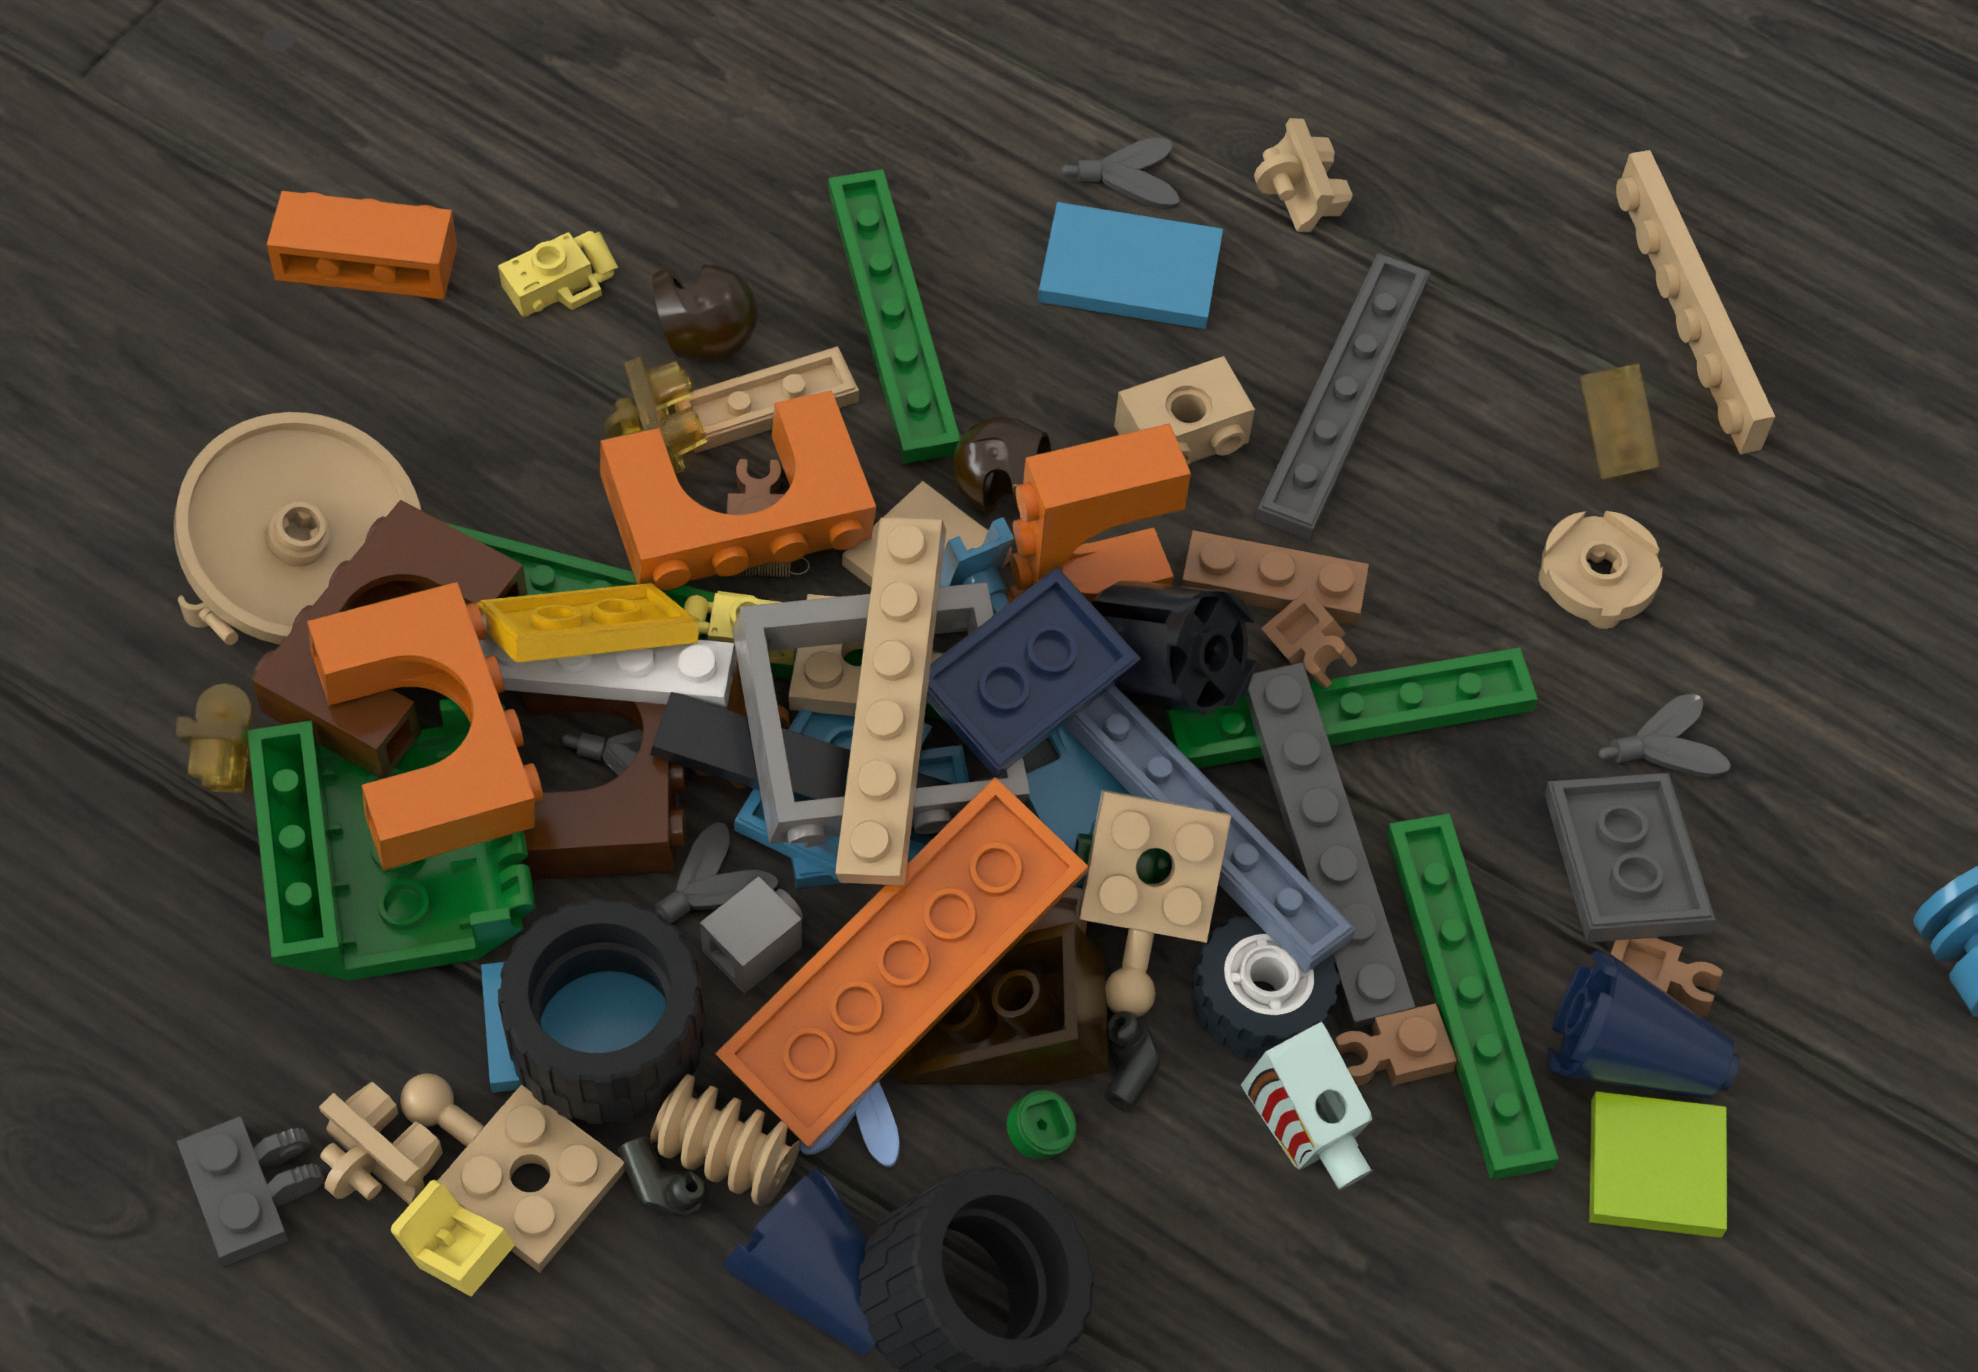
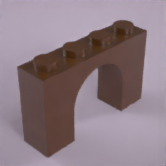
[251,500,528,779]
[519,692,688,880]

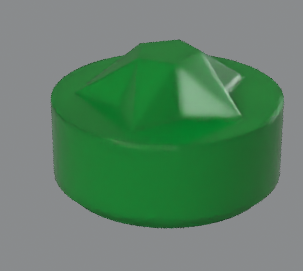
[1007,1090,1076,1161]

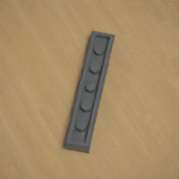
[1255,253,1431,540]

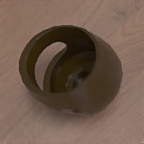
[652,264,758,362]
[952,416,1052,515]

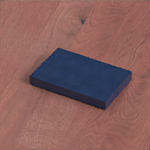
[926,567,1141,778]

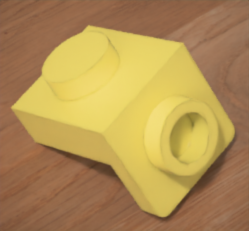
[391,1180,516,1297]

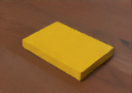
[476,583,699,663]

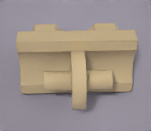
[1254,118,1353,232]
[319,1082,443,1205]

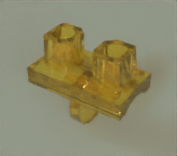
[604,357,708,474]
[1579,363,1660,479]
[176,684,253,793]

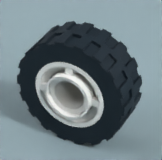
[1191,915,1340,1061]

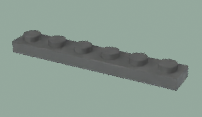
[1244,662,1416,1030]

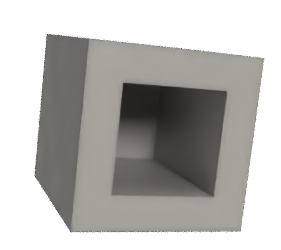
[700,876,803,994]

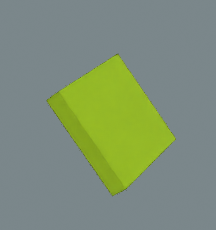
[1589,1091,1727,1238]

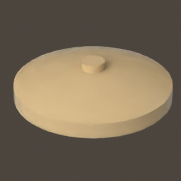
[174,412,421,645]

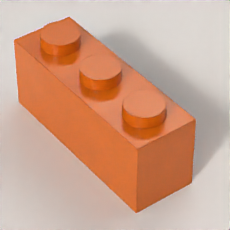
[267,191,458,300]

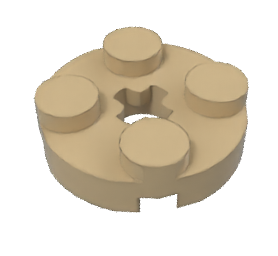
[1538,511,1663,629]

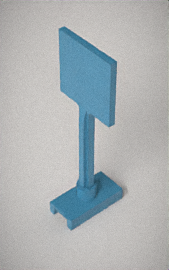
[940,517,1131,888]

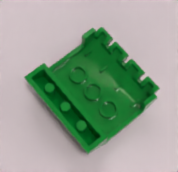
[247,699,536,981]

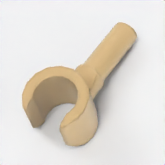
[178,595,238,645]

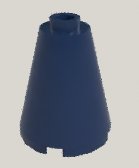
[1547,950,1740,1098]
[722,1166,885,1356]

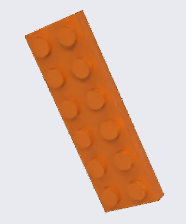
[715,777,1088,1150]

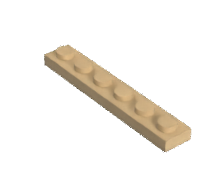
[1616,150,1775,454]
[835,518,946,886]

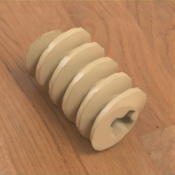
[650,1074,801,1207]

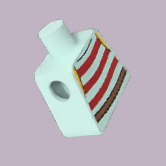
[1241,1022,1373,1190]

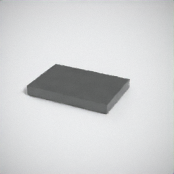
[1545,773,1716,943]

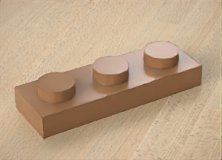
[1182,530,1369,626]

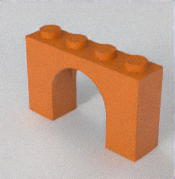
[600,390,876,590]
[1007,423,1191,603]
[307,582,543,870]

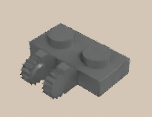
[177,1116,325,1267]

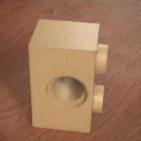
[1114,356,1255,465]

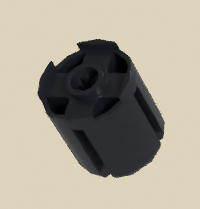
[1091,581,1256,715]

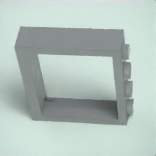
[732,583,1030,848]

